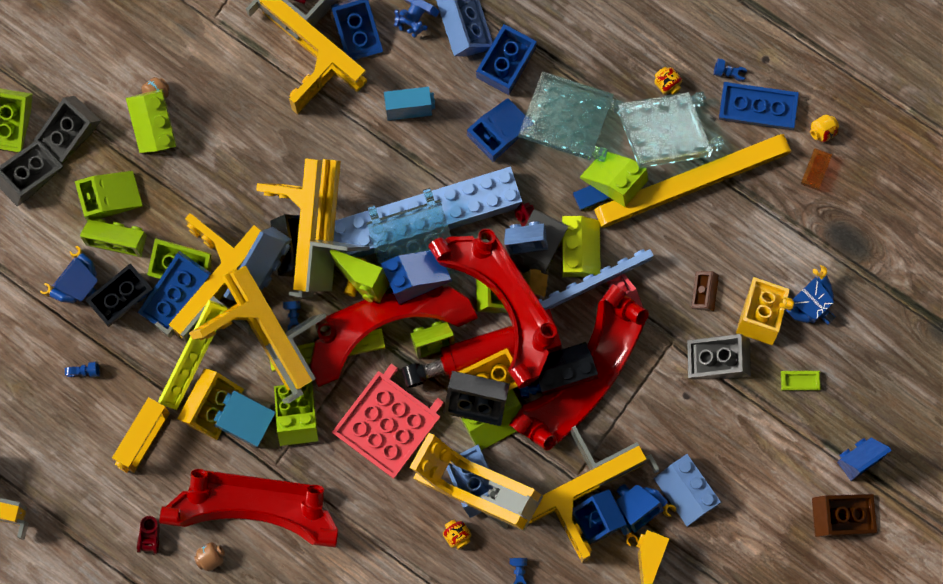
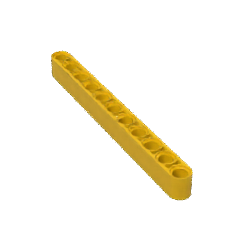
[594,134,792,228]

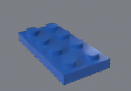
[718,82,799,130]
[138,251,211,329]

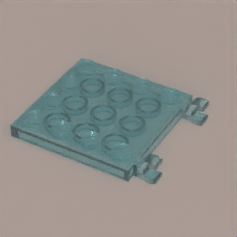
[518,71,625,162]
[616,92,724,168]
[366,188,460,290]

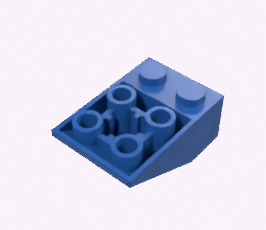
[467,98,534,162]

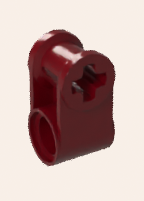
[137,516,160,554]

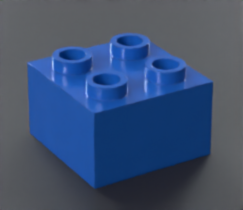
[572,490,627,545]

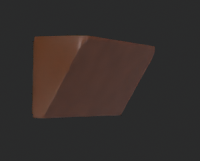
[691,271,719,311]

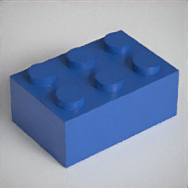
[476,24,537,95]

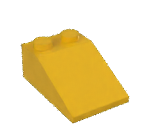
[736,277,790,345]
[636,530,669,584]

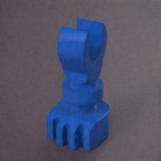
[713,58,747,82]
[283,301,301,331]
[65,361,100,378]
[519,383,541,399]
[510,558,527,584]

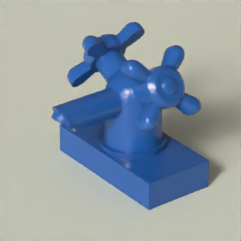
[394,0,440,38]

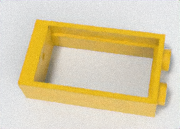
[112,397,170,473]

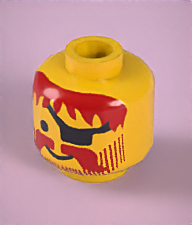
[654,67,682,95]
[810,115,839,143]
[443,519,472,550]

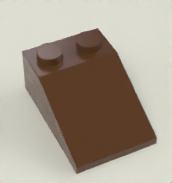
[812,494,877,537]

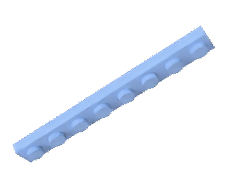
[539,249,654,310]

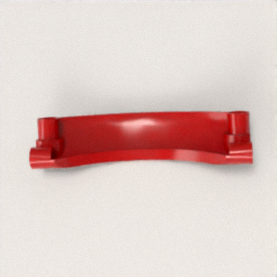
[509,284,649,451]

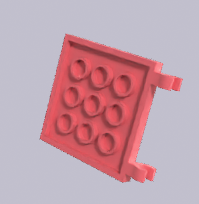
[332,363,444,479]

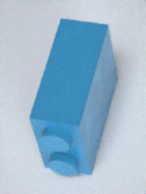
[384,87,435,121]
[214,391,276,448]

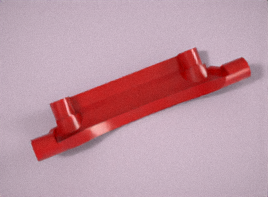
[428,229,557,388]
[310,284,478,387]
[159,469,338,548]

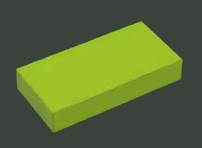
[780,371,821,391]

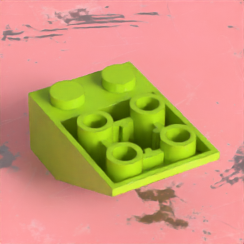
[75,171,143,221]
[274,382,319,446]

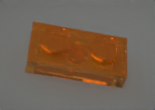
[801,148,832,191]

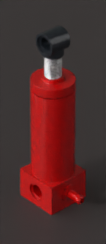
[401,309,562,388]

